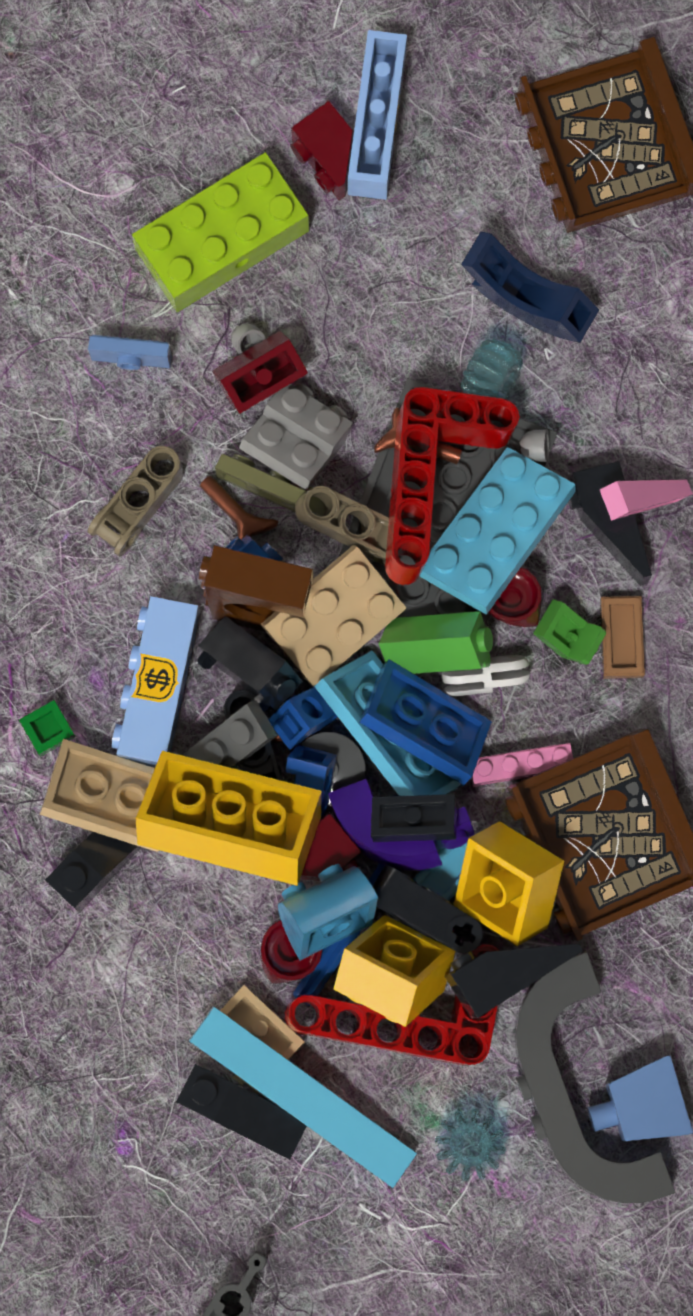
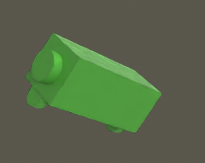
[378,611,493,674]

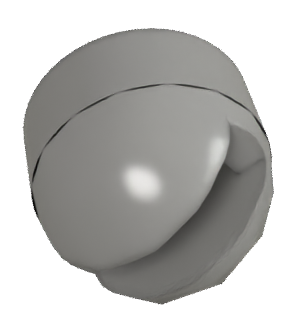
[231,323,265,355]
[520,429,550,462]

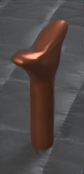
[374,407,462,464]
[200,475,279,540]

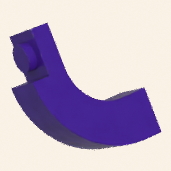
[328,779,475,871]

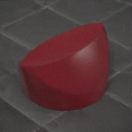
[488,567,541,627]
[261,919,322,984]

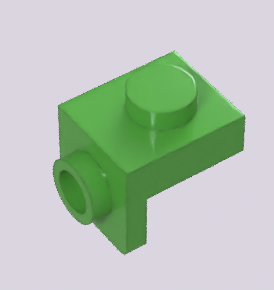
[533,599,606,665]

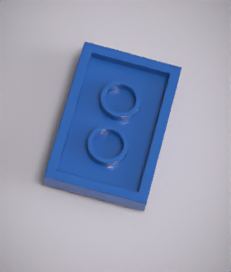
[359,659,492,785]

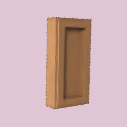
[600,596,645,679]

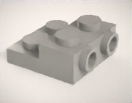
[239,384,353,491]

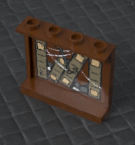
[514,37,693,233]
[505,728,693,941]

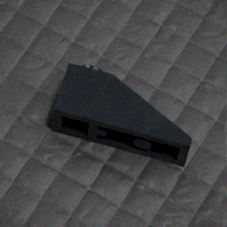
[568,461,652,586]
[45,832,142,913]
[444,944,583,1019]
[176,1064,307,1160]

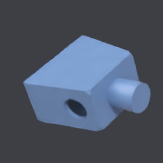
[587,1055,693,1141]

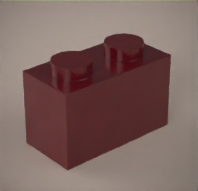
[212,331,308,414]

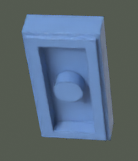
[88,335,172,370]

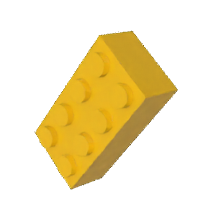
[136,751,322,886]

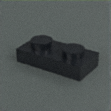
[371,794,457,842]

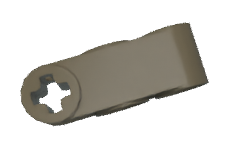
[87,446,184,557]
[295,486,408,566]

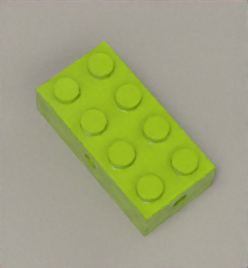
[132,152,309,313]

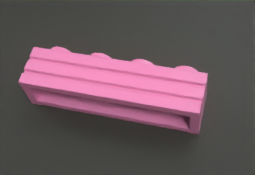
[471,743,573,787]

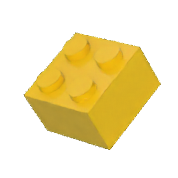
[454,821,564,946]
[334,915,456,1027]

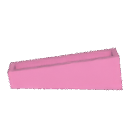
[600,479,693,520]

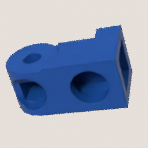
[268,687,338,750]
[285,745,337,818]

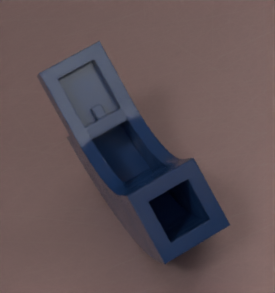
[461,232,599,343]

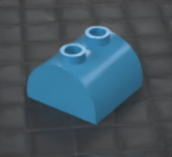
[278,864,378,961]

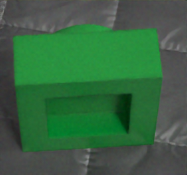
[19,700,76,757]

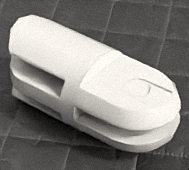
[442,655,530,697]

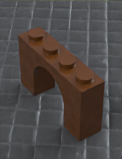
[198,545,314,632]

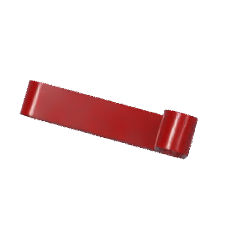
[385,387,520,585]
[285,945,499,1065]

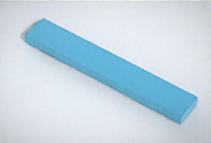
[189,1006,417,1188]

